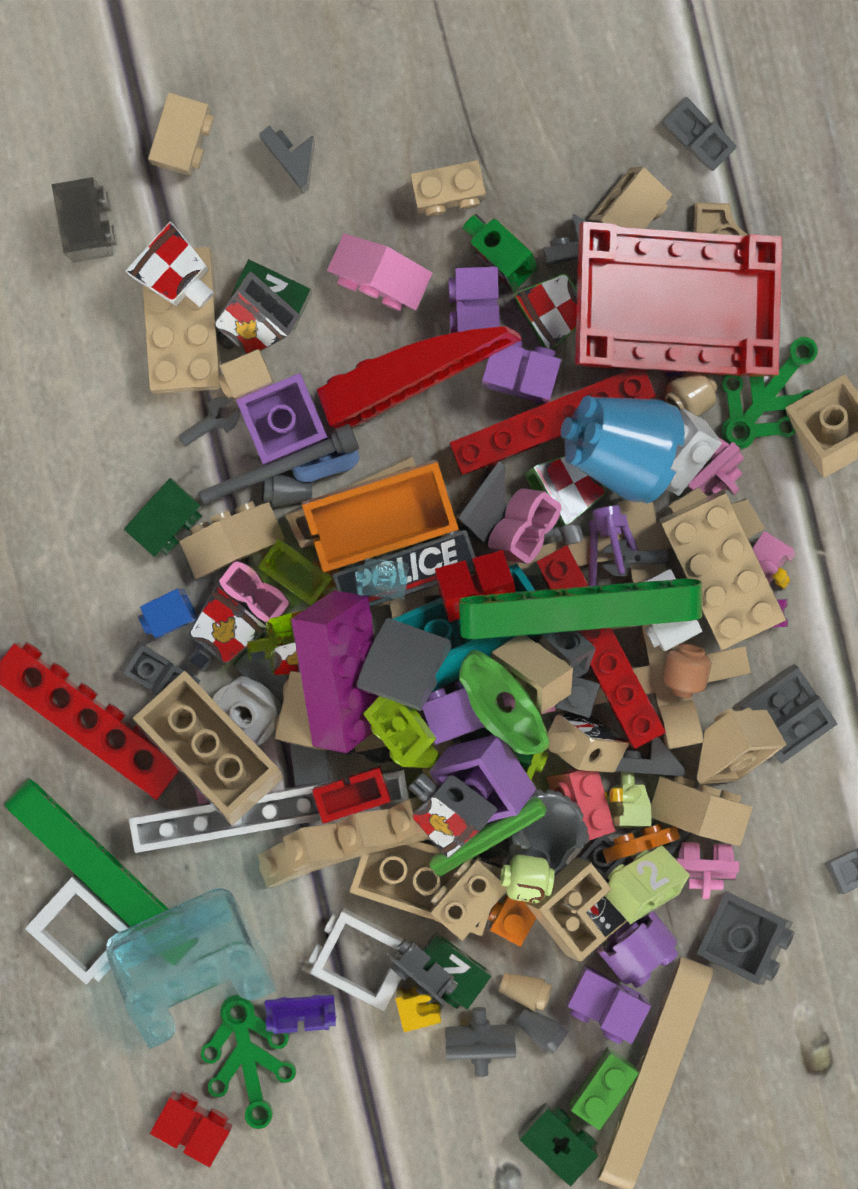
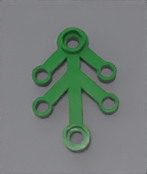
[721,337,818,450]
[201,994,296,1129]

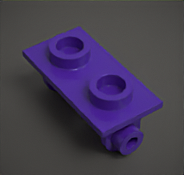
[265,995,337,1034]

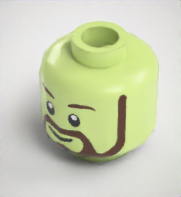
[500,854,555,903]

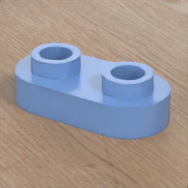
[292,450,360,482]

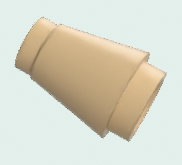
[499,973,552,1012]

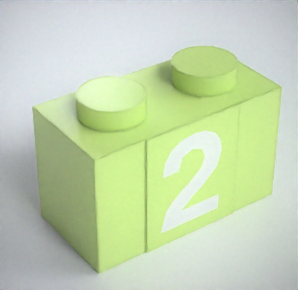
[605,845,690,924]

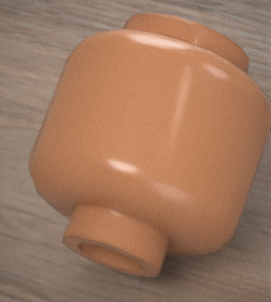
[662,644,712,698]

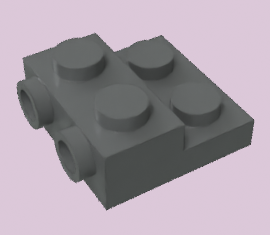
[697,891,795,985]

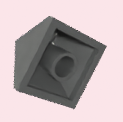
[454,462,506,545]

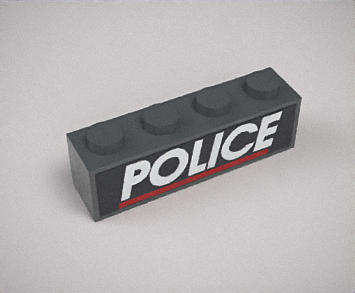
[333,530,476,607]

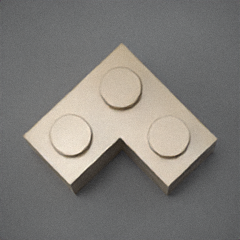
[179,501,285,579]
[651,776,753,846]
[525,857,611,962]

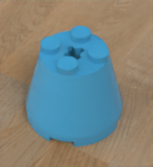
[561,396,685,504]

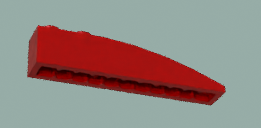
[317,326,522,429]

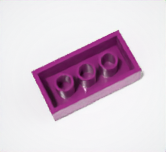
[291,590,379,753]

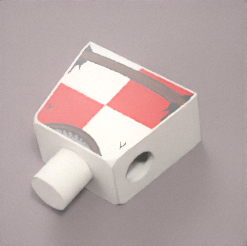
[126,222,214,308]

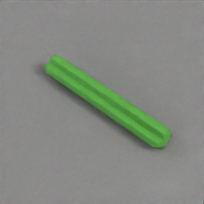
[429,798,547,876]

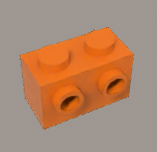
[488,894,536,947]

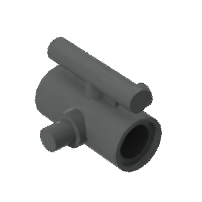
[445,1007,516,1077]

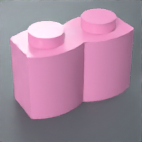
[488,489,561,564]
[219,561,291,622]

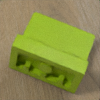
[363,696,441,768]

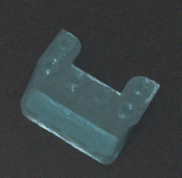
[106,888,276,1049]

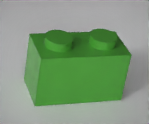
[569,1047,639,1131]

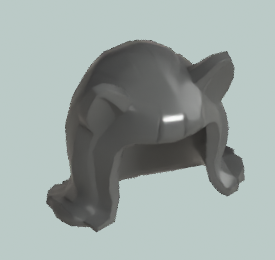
[506,789,590,876]

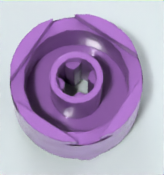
[597,911,678,988]

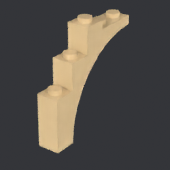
[258,798,430,888]

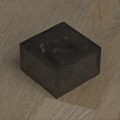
[51,177,118,263]

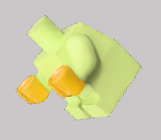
[605,772,651,829]

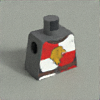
[215,272,300,354]
[188,586,267,672]
[408,773,497,858]

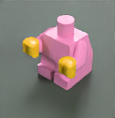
[753,531,796,590]

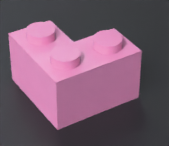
[327,233,433,311]

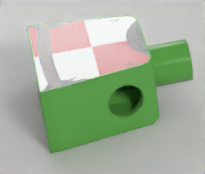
[513,273,577,350]
[523,456,606,528]

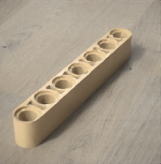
[598,956,713,1189]

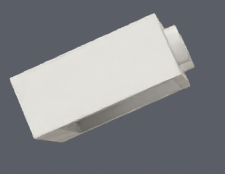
[25,874,135,985]
[308,908,409,1011]

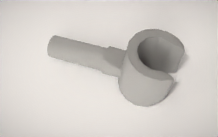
[544,524,583,546]

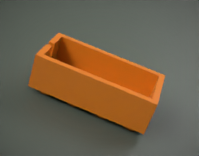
[301,460,459,573]

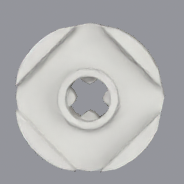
[213,676,281,745]

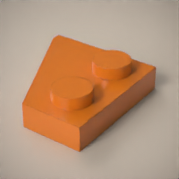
[602,823,680,863]

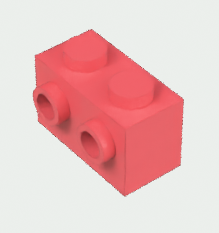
[547,768,616,841]

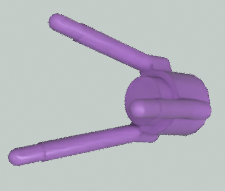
[588,505,643,586]

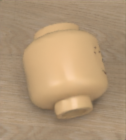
[664,373,717,417]

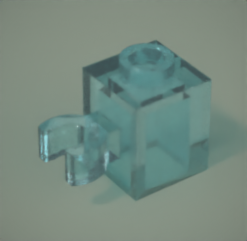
[356,559,409,600]

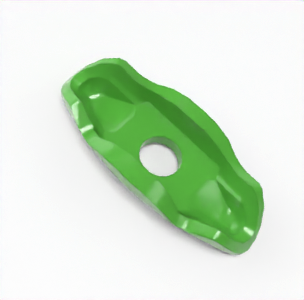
[459,650,550,755]

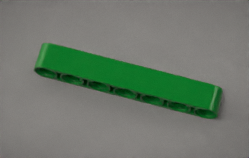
[459,578,702,639]
[4,778,200,966]

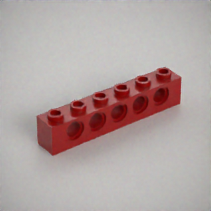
[449,369,656,477]
[535,545,666,749]
[0,641,180,800]

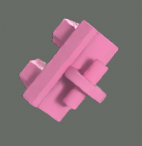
[688,437,744,495]
[676,842,739,900]

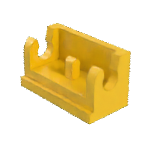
[395,986,441,1032]

